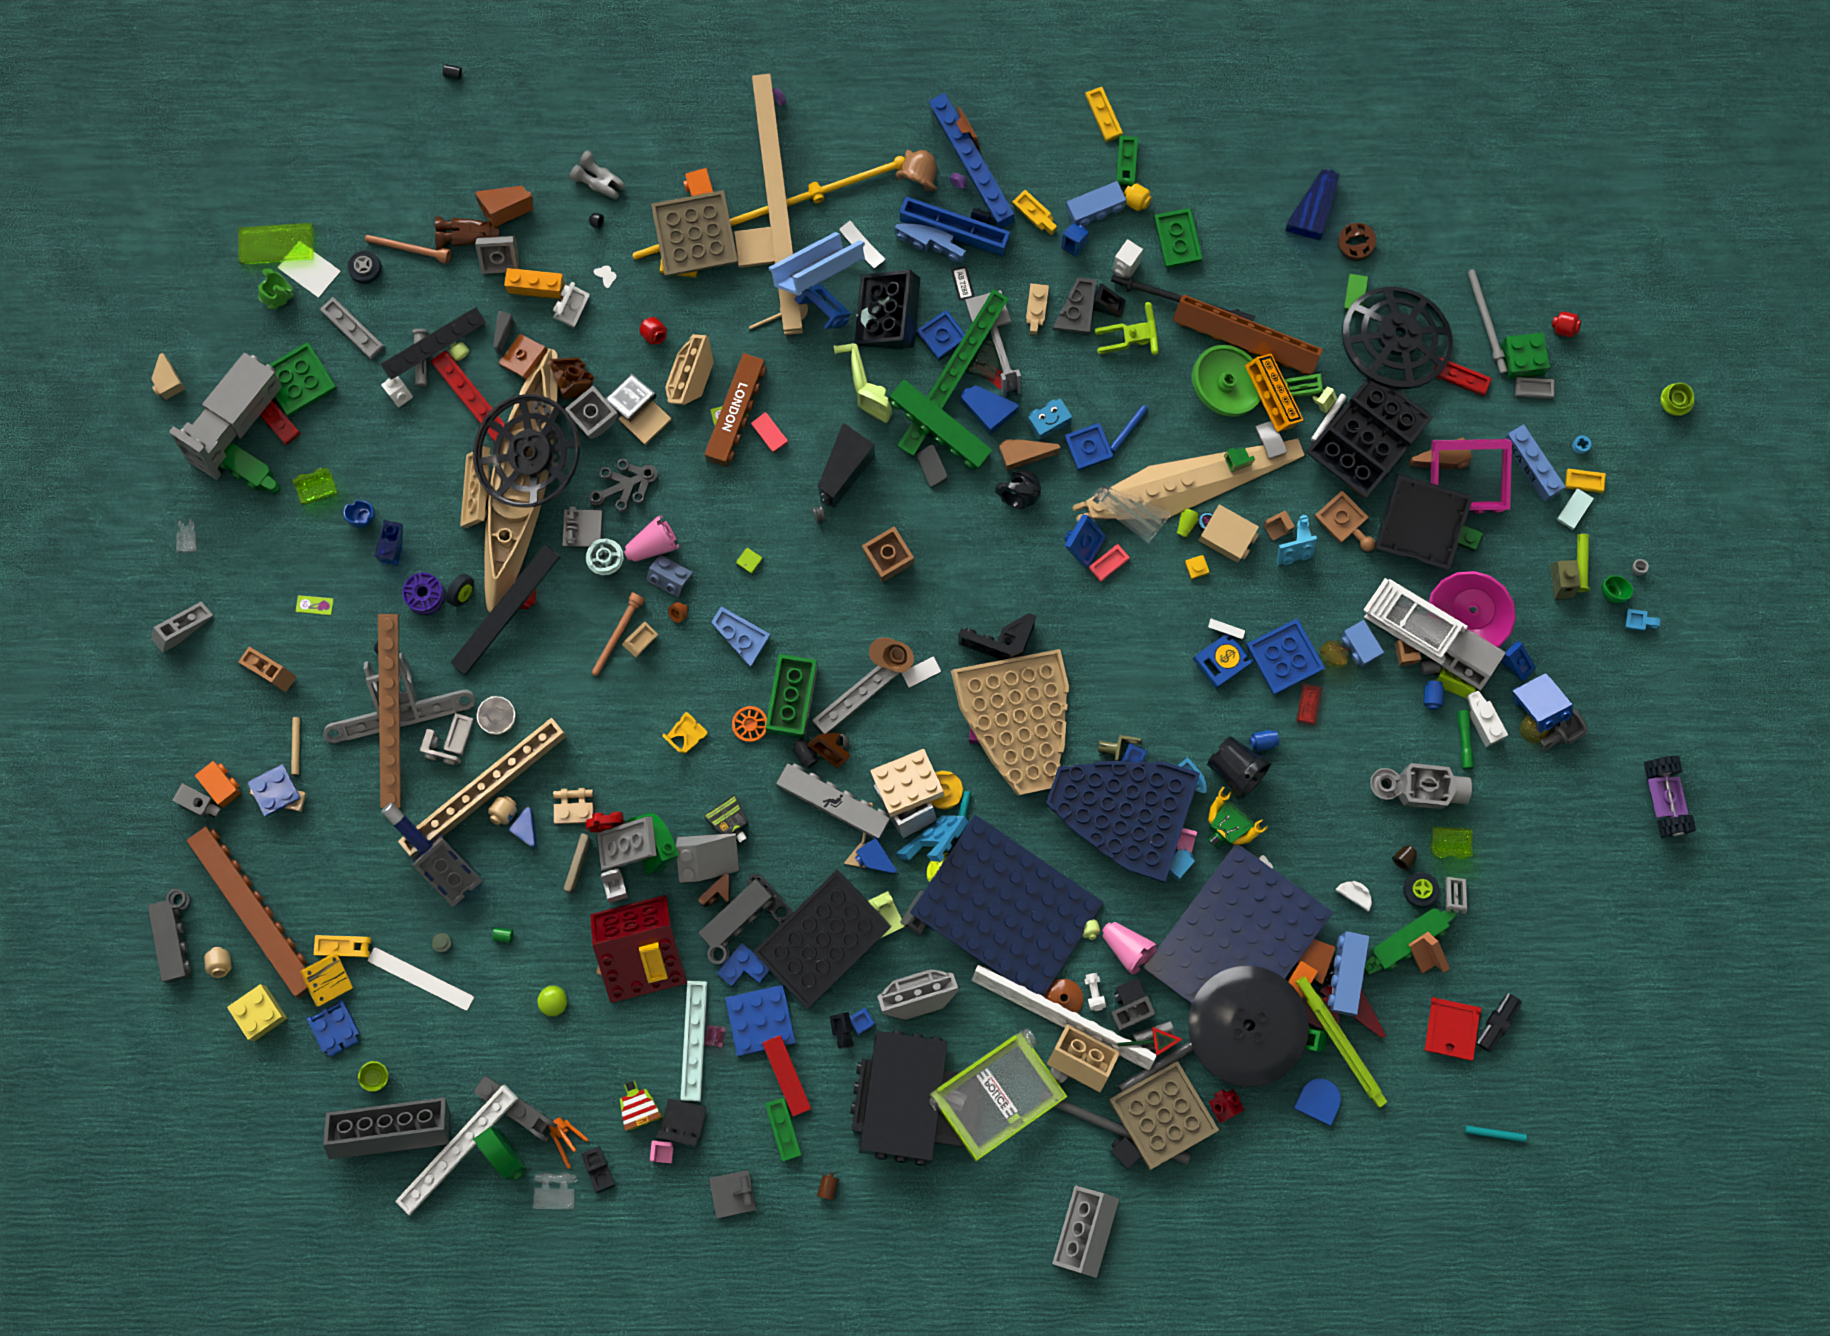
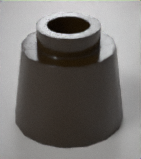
[1392,845,1417,871]

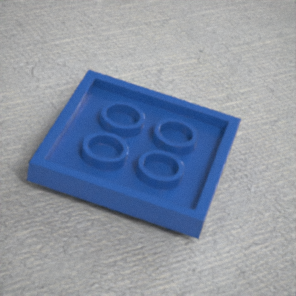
[1246,618,1325,695]
[725,985,796,1056]

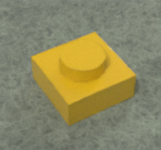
[1185,555,1210,580]

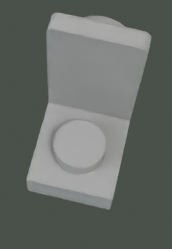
[420,729,461,766]

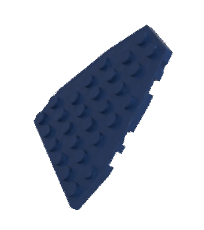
[1046,761,1200,883]

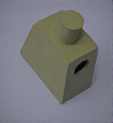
[1550,560,1580,599]

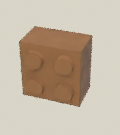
[862,527,914,583]

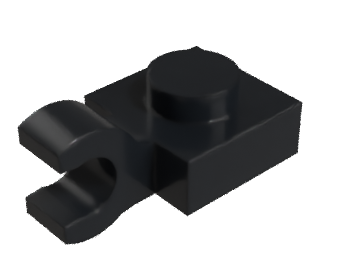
[830,1012,854,1049]

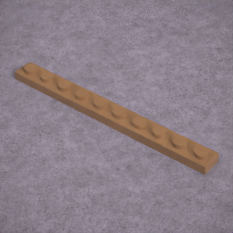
[378,614,401,808]

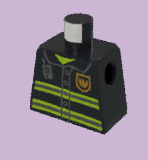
[704,794,749,844]

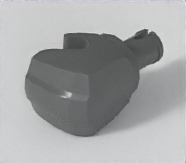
[1539,709,1587,751]

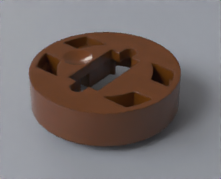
[1338,223,1376,261]

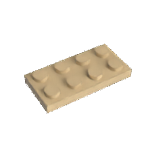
[460,446,491,528]

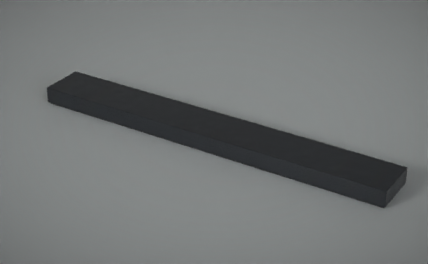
[450,545,561,675]

